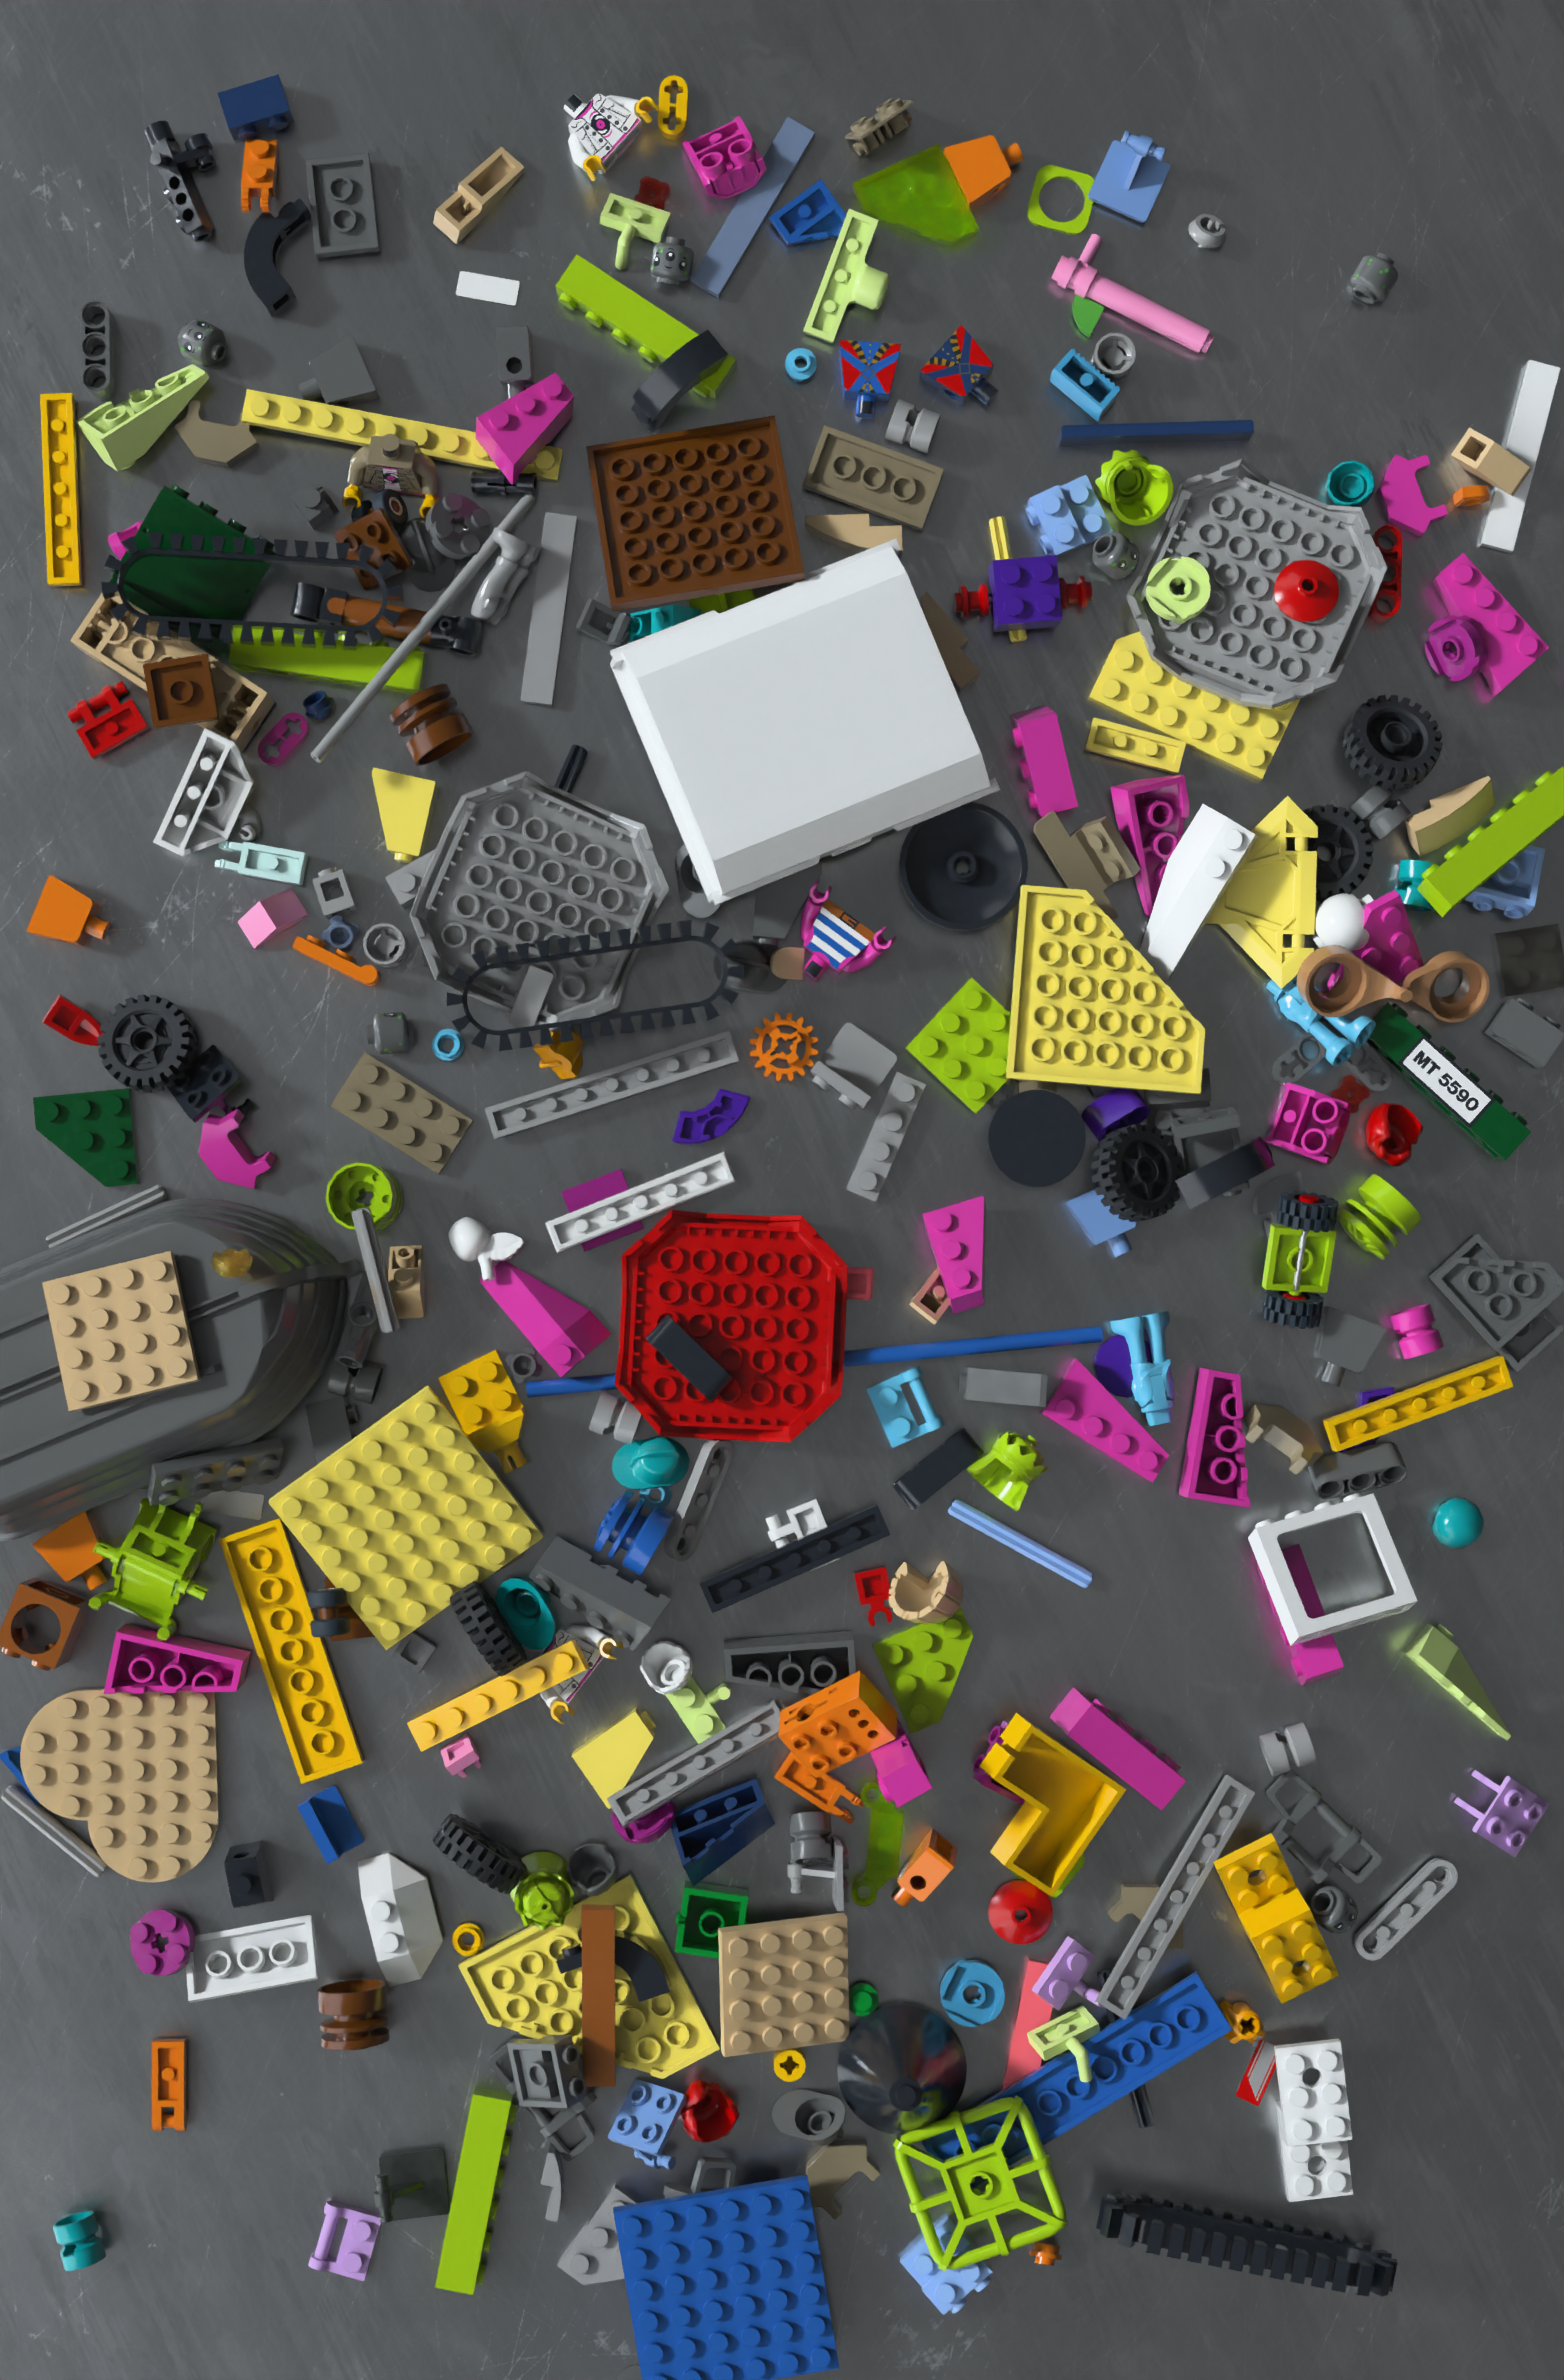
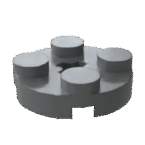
[425,493,490,559]

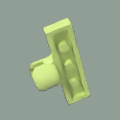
[803,209,890,344]

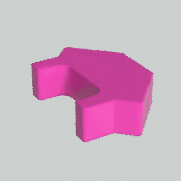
[1376,455,1448,537]
[199,1109,275,1189]

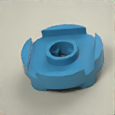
[940,1960,1005,2027]

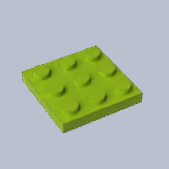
[905,977,1011,1114]

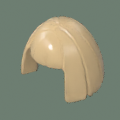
[889,1561,963,1624]

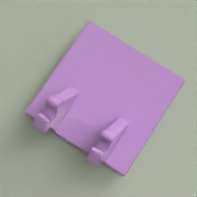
[1454,1770,1550,1858]

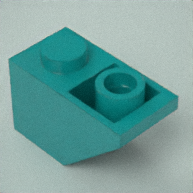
[630,604,701,643]

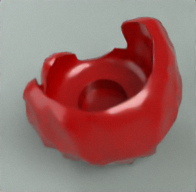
[1365,1102,1424,1167]
[678,2080,740,2143]

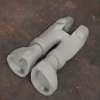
[470,527,541,625]

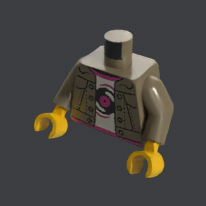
[342,434,439,518]

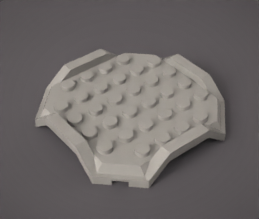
[1126,459,1387,709]
[409,771,669,1032]

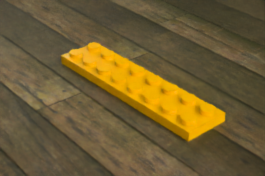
[219,1518,364,1784]

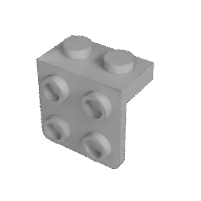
[810,1023,897,1110]

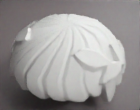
[640,1641,693,1695]

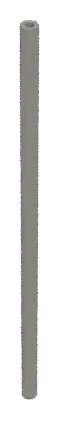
[310,493,536,763]

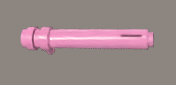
[1051,234,1214,354]

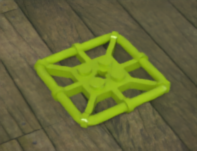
[893,2096,1068,2272]

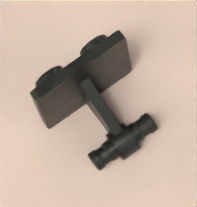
[374,2148,450,2223]

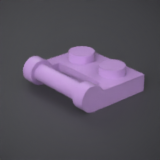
[308,2201,381,2281]

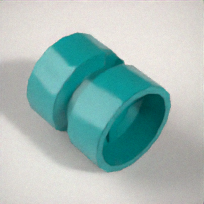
[1396,860,1441,912]
[53,2210,106,2271]

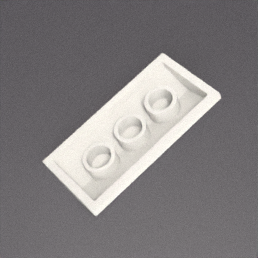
[186,1915,318,2003]

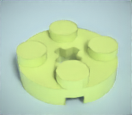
[1145,556,1211,624]

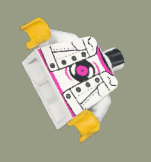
[563,93,659,181]
[538,1624,623,1725]

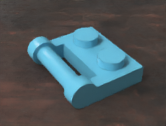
[866,1366,945,1448]

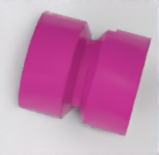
[1390,1304,1444,1359]

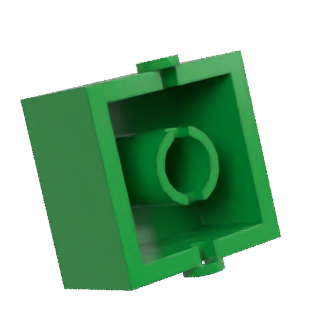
[675,1880,749,1959]

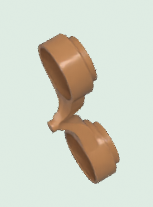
[1297,945,1490,1023]

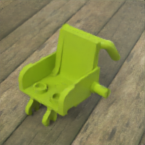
[88,1497,217,1640]

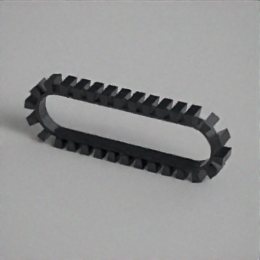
[101,532,404,650]
[447,920,744,1051]
[1096,2193,1398,2297]

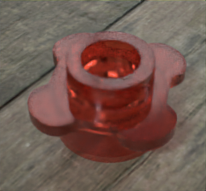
[634,176,670,210]
[1331,1075,1370,1113]

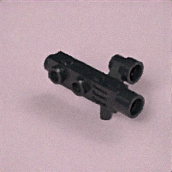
[144,121,216,242]

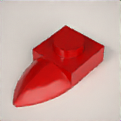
[42,994,103,1046]

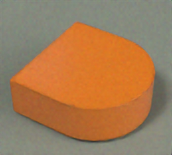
[1453,485,1490,507]

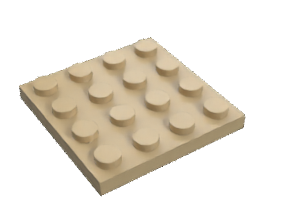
[42,1251,201,1412]
[718,1913,849,2057]

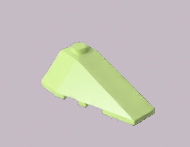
[75,364,209,471]
[1403,1623,1511,1741]

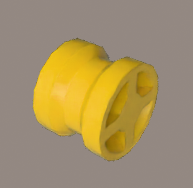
[773,2047,806,2082]

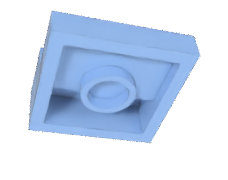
[1026,475,1113,560]
[1465,845,1545,919]
[900,2216,992,2315]

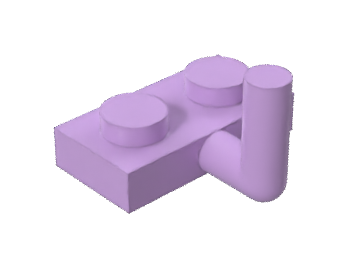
[1032,1936,1104,2011]

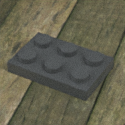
[305,153,380,258]

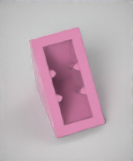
[238,888,309,949]

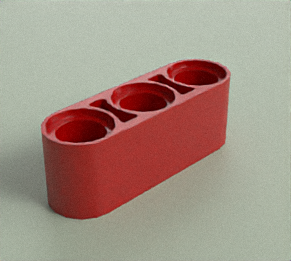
[1368,525,1403,623]

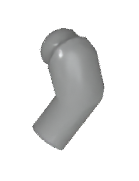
[238,803,261,841]

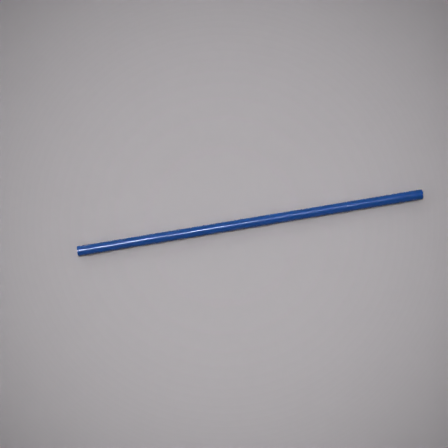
[526,1326,1103,1398]

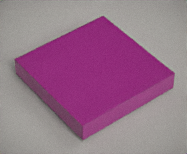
[561,1169,644,1252]

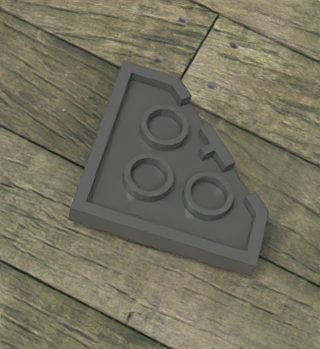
[1430,1257,1564,1351]

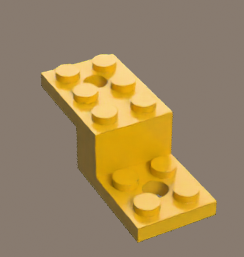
[1213,1833,1339,2004]

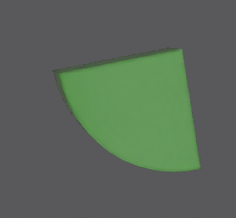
[1072,295,1105,338]

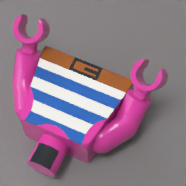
[800,880,897,981]

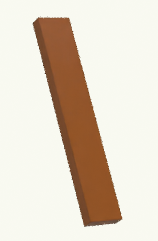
[581,1904,616,2087]

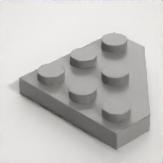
[557,2184,641,2285]

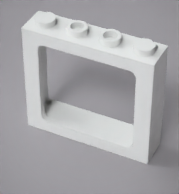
[1248,1493,1417,1646]

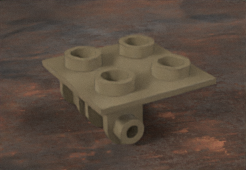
[844,98,914,156]

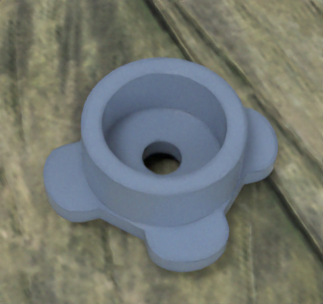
[322,914,360,952]

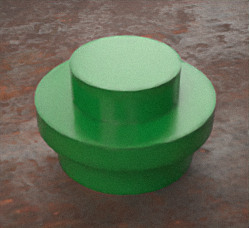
[849,1983,879,2016]

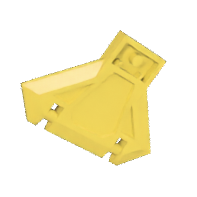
[1205,796,1318,989]

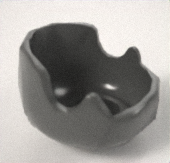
[566,1843,618,1896]

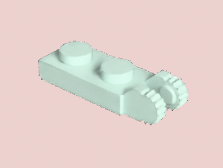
[215,841,308,886]

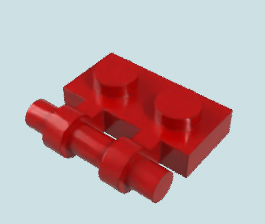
[67,681,149,760]

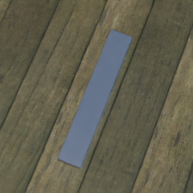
[691,117,815,298]

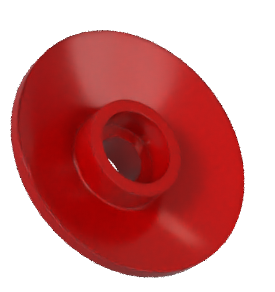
[1274,560,1339,623]
[988,1879,1053,1944]

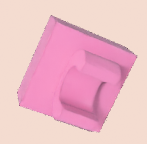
[440,1733,481,1778]

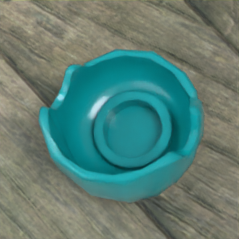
[1326,460,1375,507]
[1432,1498,1484,1549]

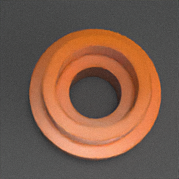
[1029,2242,1062,2266]

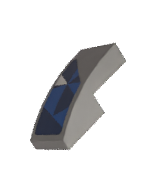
[540,2144,563,2222]

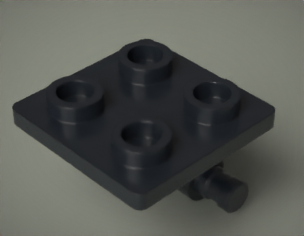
[167,1045,257,1128]

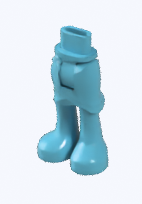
[1266,976,1376,1067]
[1110,1311,1174,1426]

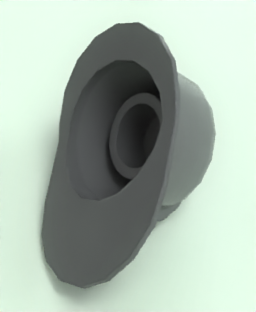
[398,517,456,592]
[675,844,722,918]
[714,939,787,993]
[772,2089,846,2146]

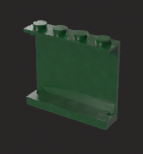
[109,484,276,655]

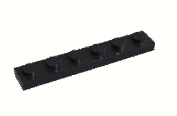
[699,1504,890,1613]

